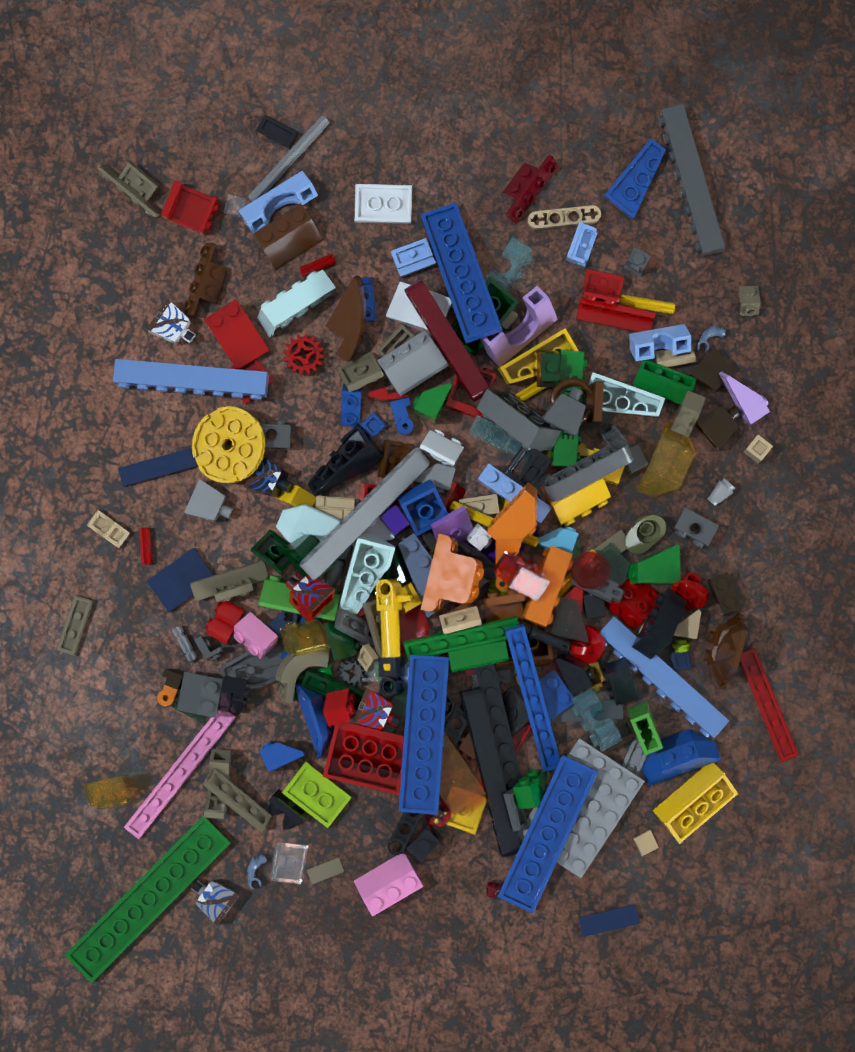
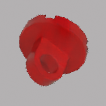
[670,572,708,610]
[569,625,606,664]

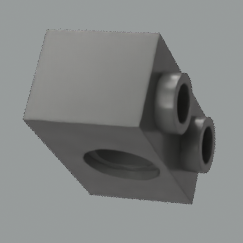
[259,421,292,450]
[673,507,719,548]

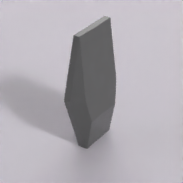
[220,648,285,689]

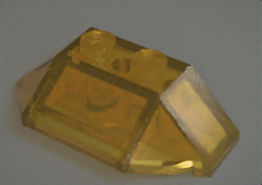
[637,421,695,498]

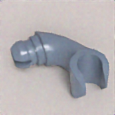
[696,325,726,353]
[247,854,267,889]

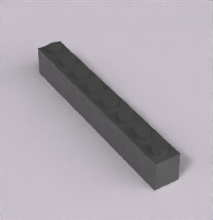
[658,104,725,257]

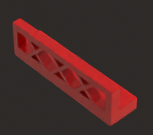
[576,297,656,333]

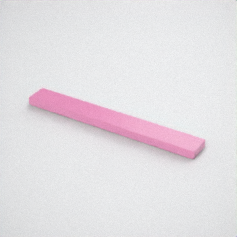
[124,709,236,839]

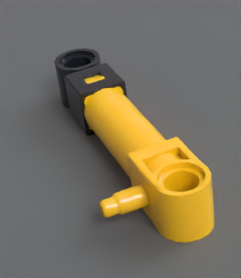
[376,579,413,697]

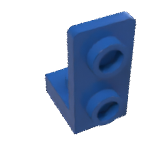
[362,277,377,321]
[341,383,363,427]

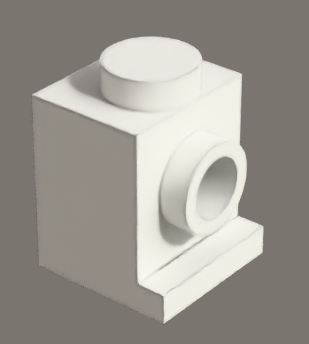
[466,523,492,551]

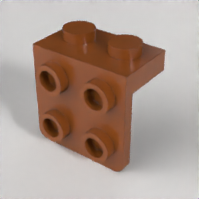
[482,588,525,623]

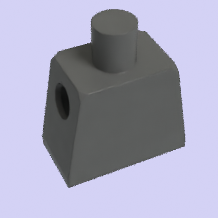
[541,387,586,436]

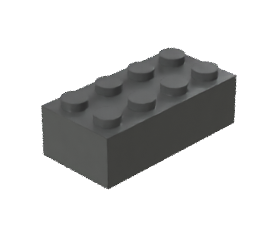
[476,389,562,451]

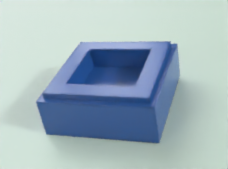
[360,412,387,439]

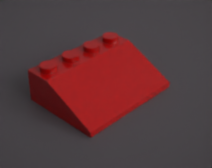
[323,722,404,795]

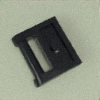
[502,444,552,487]

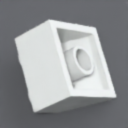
[419,429,464,468]

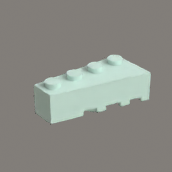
[256,269,336,339]
[584,372,665,417]

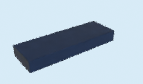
[578,904,640,937]

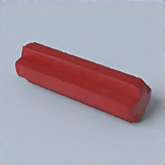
[299,254,336,277]
[139,527,152,565]

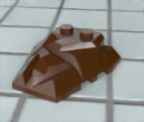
[702,614,747,690]

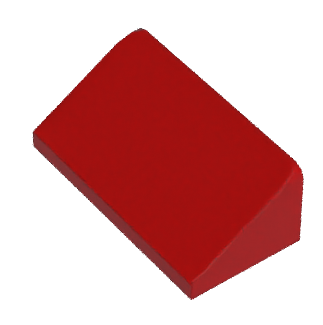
[443,482,466,514]

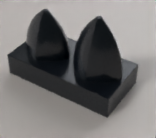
[269,789,308,830]

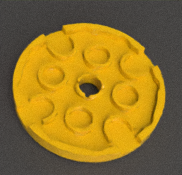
[192,406,265,484]

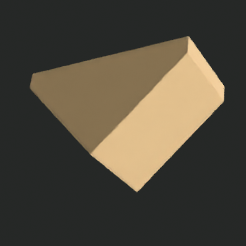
[673,609,701,640]

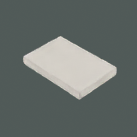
[354,184,412,224]

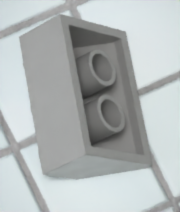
[377,330,449,396]

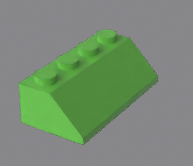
[258,575,342,621]

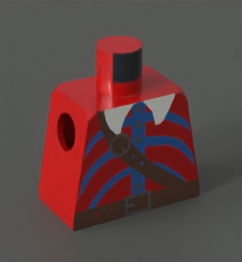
[286,575,335,622]
[352,688,401,731]

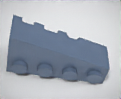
[398,533,452,619]

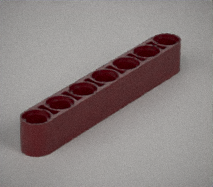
[404,279,490,402]

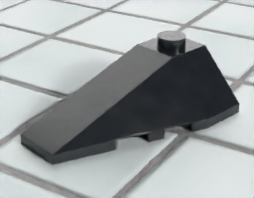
[308,424,384,497]

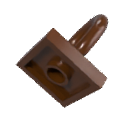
[550,378,604,423]

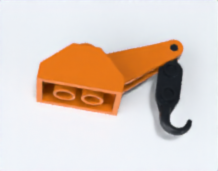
[457,482,538,591]

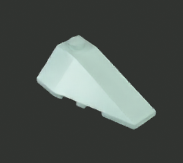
[338,533,395,614]

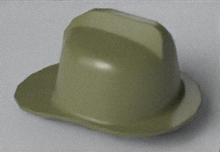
[625,515,666,554]

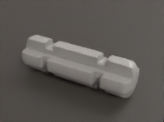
[172,626,198,662]

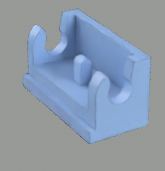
[565,222,598,268]

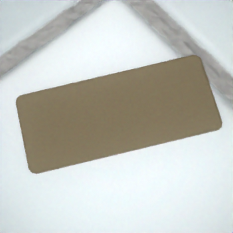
[307,858,344,884]

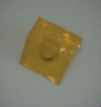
[280,618,331,657]
[84,775,132,810]

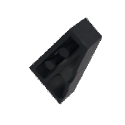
[632,588,687,660]

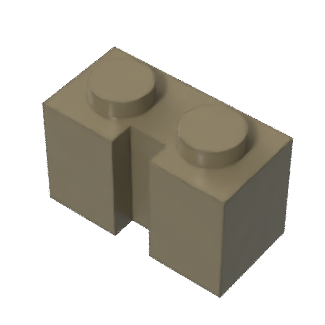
[671,391,706,437]

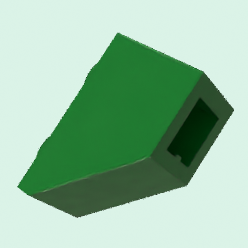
[513,769,547,809]

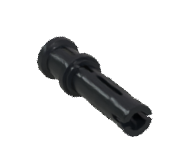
[517,617,571,653]

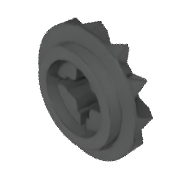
[337,658,368,688]

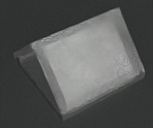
[270,840,308,884]

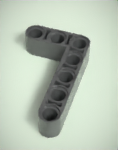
[542,423,634,502]

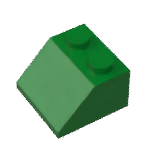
[413,383,452,424]

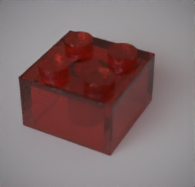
[493,550,550,601]

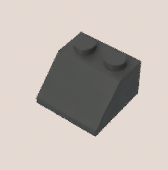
[177,671,223,718]

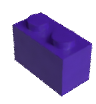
[381,505,410,538]

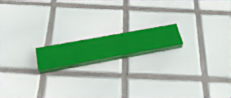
[403,616,519,661]

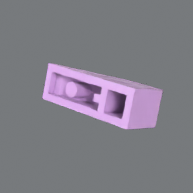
[719,371,770,424]

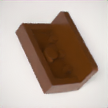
[377,440,413,479]

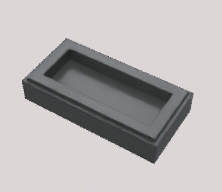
[503,788,527,831]

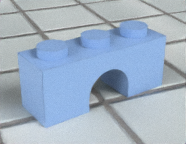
[629,324,691,361]

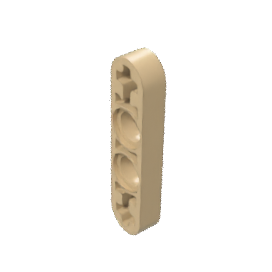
[527,205,601,230]

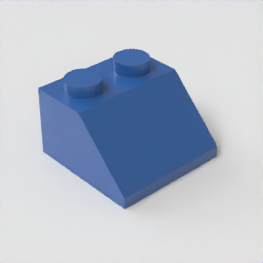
[397,479,448,536]
[259,741,306,772]

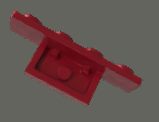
[503,155,558,224]

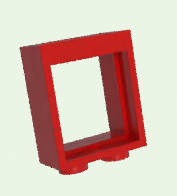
[445,368,497,420]

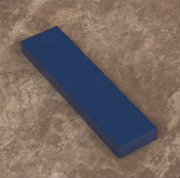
[118,448,197,487]

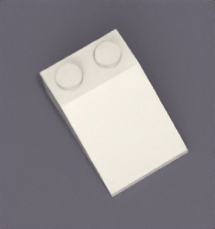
[386,282,452,335]

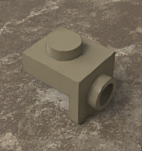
[738,286,761,316]

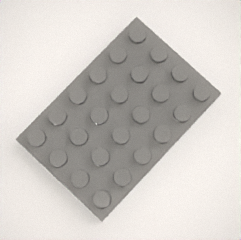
[517,738,645,878]

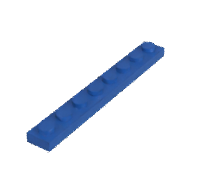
[505,624,560,772]

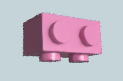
[233,612,278,659]

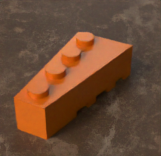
[521,546,573,628]

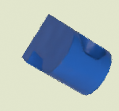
[390,397,413,436]

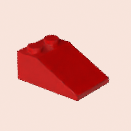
[204,299,270,370]

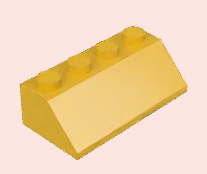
[653,763,738,844]

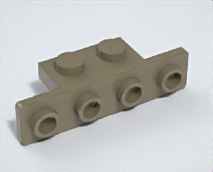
[98,161,162,217]
[190,561,269,602]

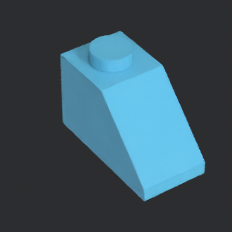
[536,527,579,556]

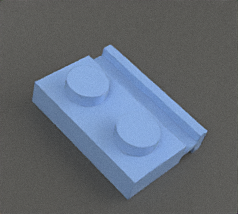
[391,238,436,278]

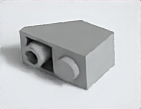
[413,463,456,494]

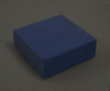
[669,651,692,671]

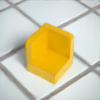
[399,583,422,615]

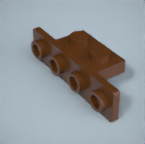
[184,243,227,316]

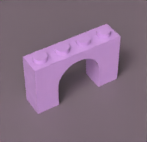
[481,286,558,367]

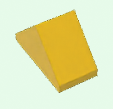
[274,484,316,507]

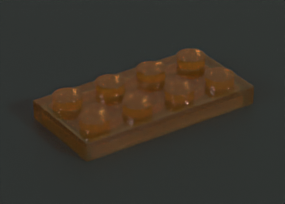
[440,732,486,815]

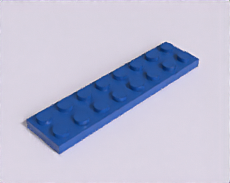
[421,202,502,343]
[399,655,449,815]
[497,755,598,913]

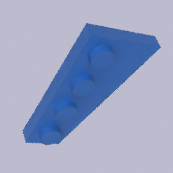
[604,138,666,220]

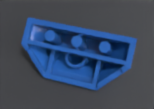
[295,684,335,759]
[642,729,721,787]

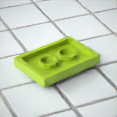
[282,762,352,828]

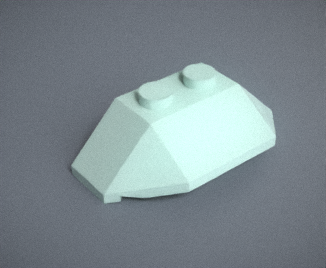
[276,504,352,559]

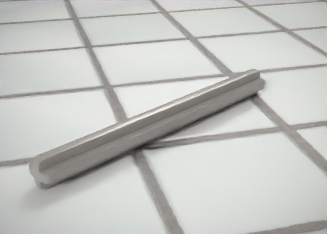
[248,115,329,202]

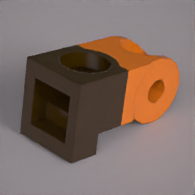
[157,669,183,707]

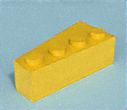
[498,328,579,385]

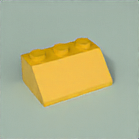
[549,478,611,527]

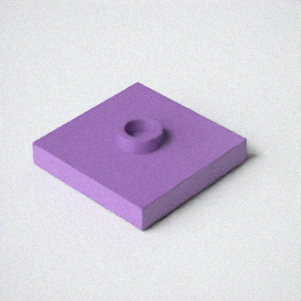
[431,506,473,542]

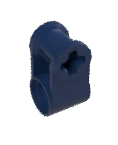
[266,611,299,643]

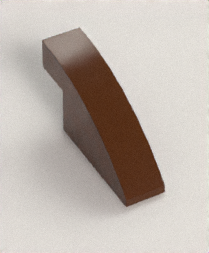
[326,275,366,362]

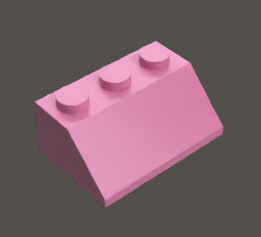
[354,851,423,917]

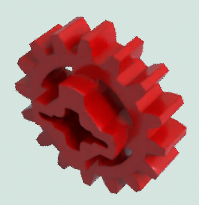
[283,334,324,376]

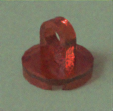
[571,551,610,590]

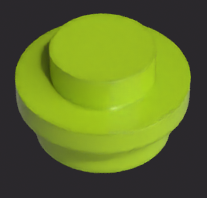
[672,638,691,653]

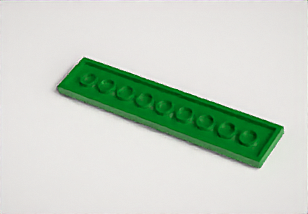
[64,815,231,983]

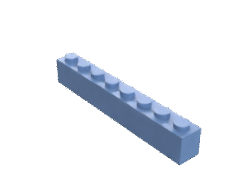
[113,359,269,400]
[600,617,729,738]

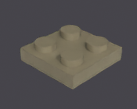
[337,352,384,393]

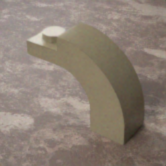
[275,644,330,703]
[204,749,231,819]

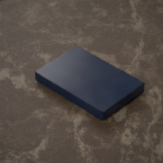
[147,548,213,612]

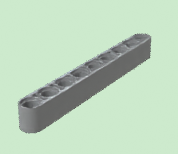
[299,448,430,580]

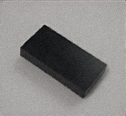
[256,115,298,150]

